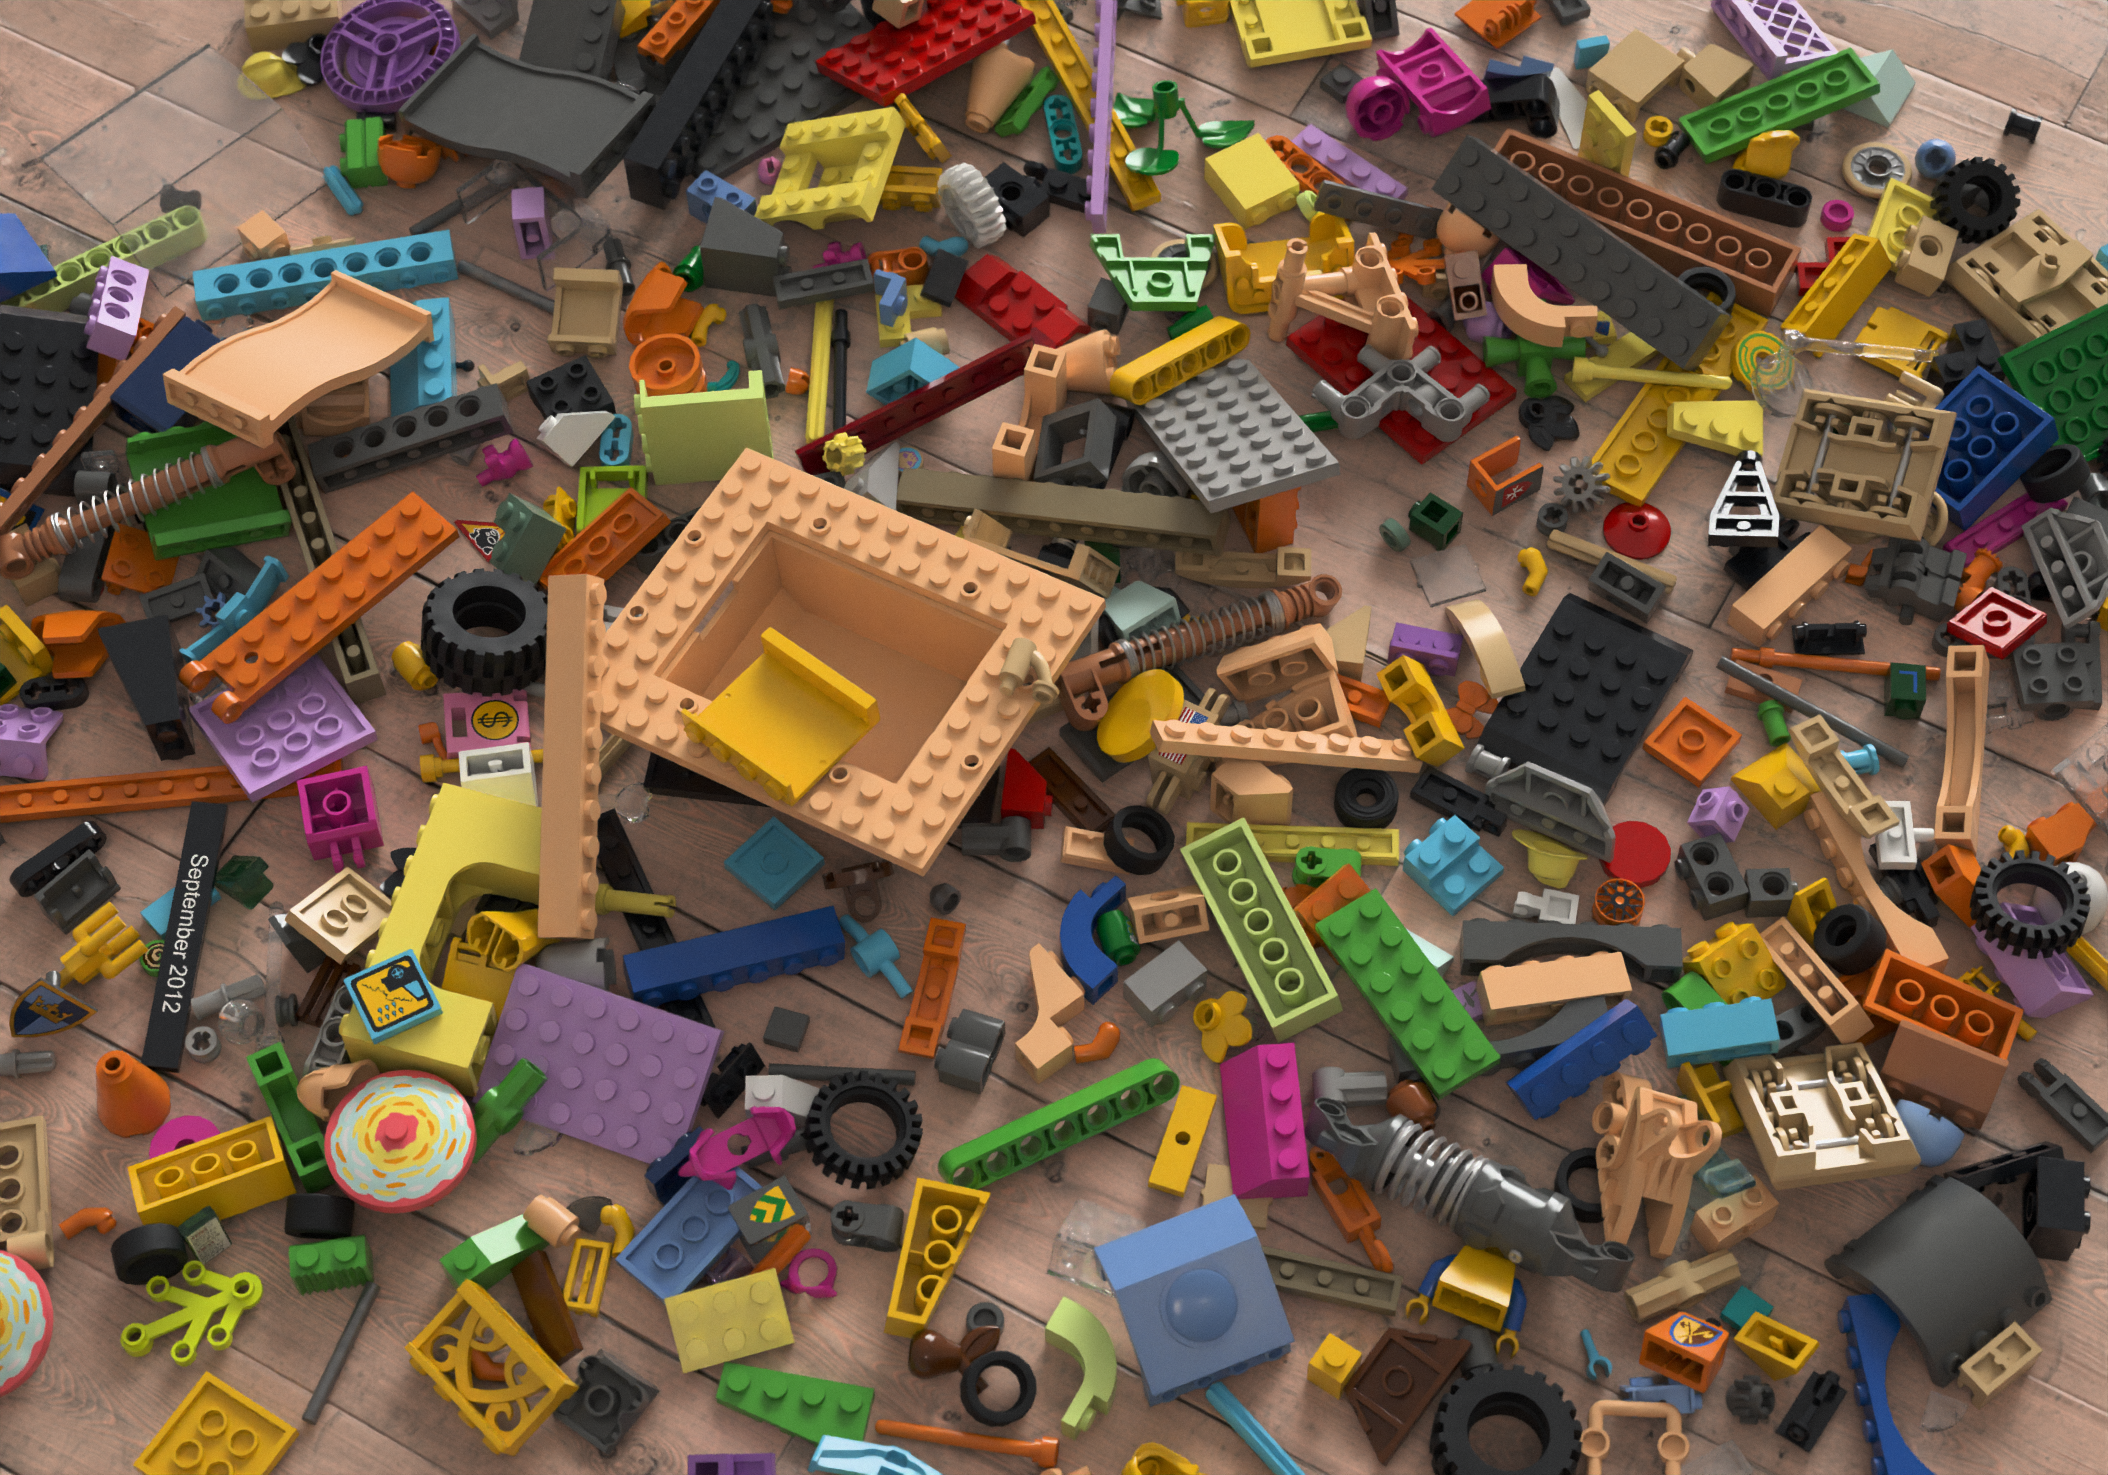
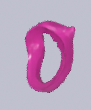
[779,1248,837,1298]

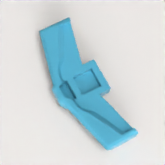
[179,555,289,663]
[807,1435,943,1475]

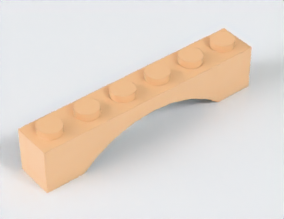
[1934,645,1990,856]
[1804,791,1949,973]

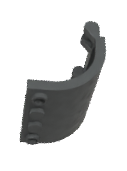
[1824,1175,2053,1388]

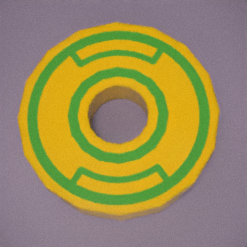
[1730,330,1793,396]

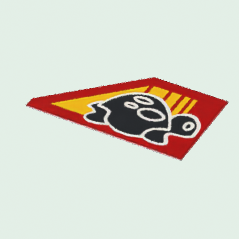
[454,520,505,563]

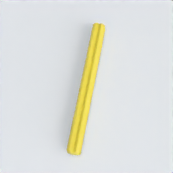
[805,299,834,444]

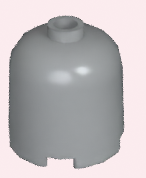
[535,937,617,992]

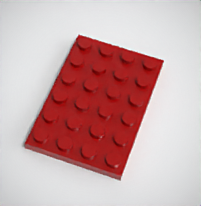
[815,0,1036,107]
[1286,291,1517,465]

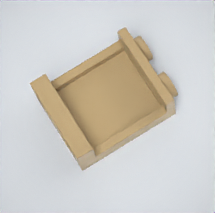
[1585,29,1685,123]
[547,267,623,358]

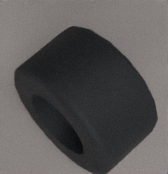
[1813,903,1887,976]
[284,1193,355,1240]

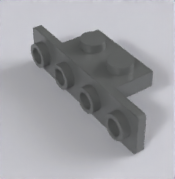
[1314,180,1443,239]

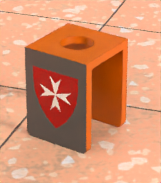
[1467,436,1544,516]

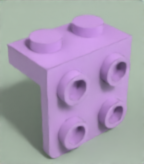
[0,704,63,780]

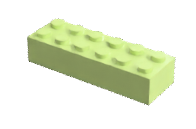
[1180,817,1343,1043]

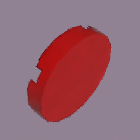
[1599,821,1671,888]

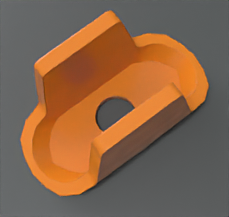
[623,261,704,347]
[31,610,126,679]

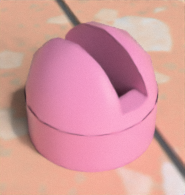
[758,157,782,185]

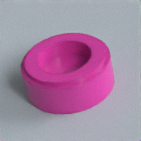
[1820,200,1854,232]

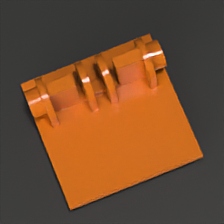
[1454,0,1542,50]
[100,522,179,595]

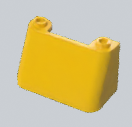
[1213,212,1355,314]

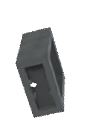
[1034,398,1116,487]

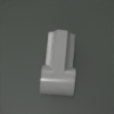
[1312,1067,1387,1109]

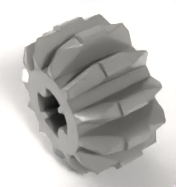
[1553,456,1611,513]

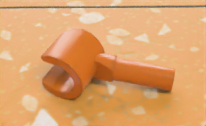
[1845,548,1874,586]
[418,722,447,760]

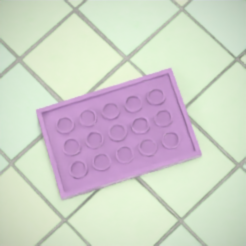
[472,963,724,1164]

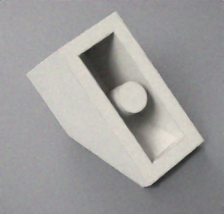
[536,411,615,467]
[745,1075,820,1127]

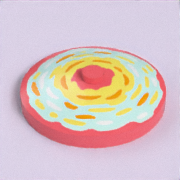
[324,1070,477,1213]
[0,1250,53,1397]

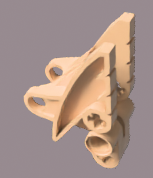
[1592,1071,1722,1260]

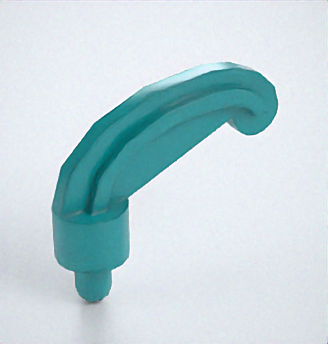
[707,361,740,392]

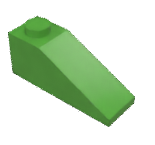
[439,1214,550,1291]

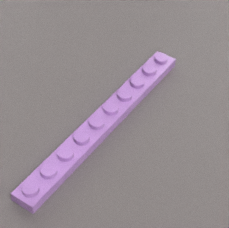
[1085,0,1118,233]

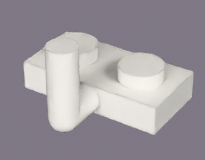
[1875,801,1935,870]

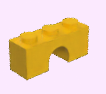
[1376,655,1465,767]

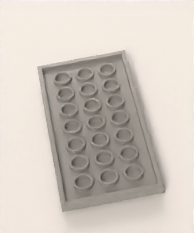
[1126,359,1341,513]

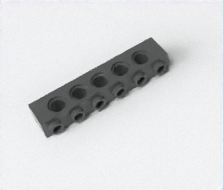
[307,383,514,494]

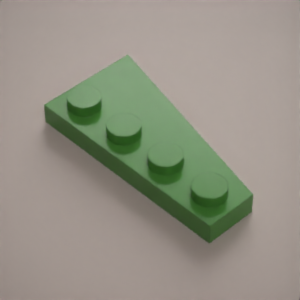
[716,1362,875,1448]

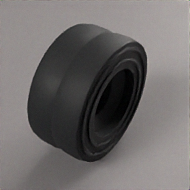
[1334,768,1399,829]

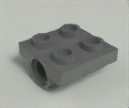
[2009,642,2094,721]

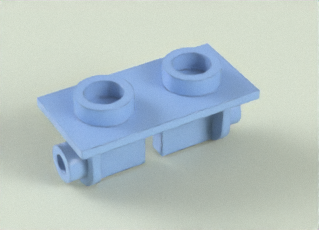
[1619,1377,1702,1418]

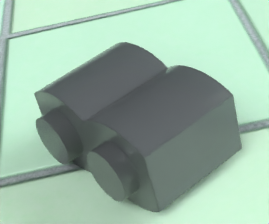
[934,1008,1006,1094]

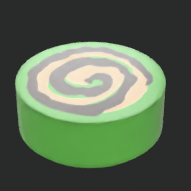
[139,940,165,977]

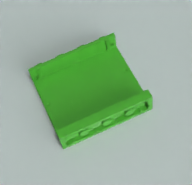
[125,421,292,561]

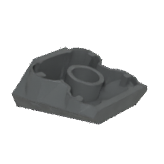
[552,1348,660,1455]

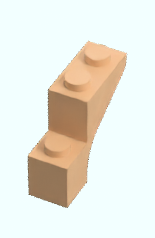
[1015,943,1085,1085]

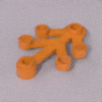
[1387,238,1466,285]

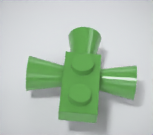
[1482,299,1586,398]

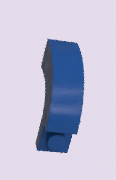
[1060,875,1126,1005]

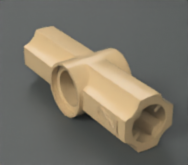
[1623,1248,1741,1323]

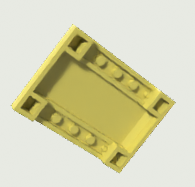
[1229,0,1372,68]

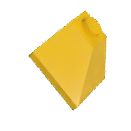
[1731,742,1821,830]

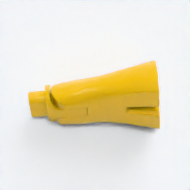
[467,908,562,973]

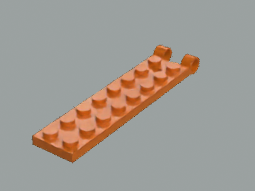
[178,491,459,724]

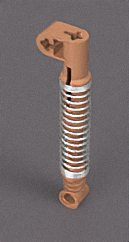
[1054,574,1342,731]

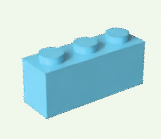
[1659,997,1780,1069]

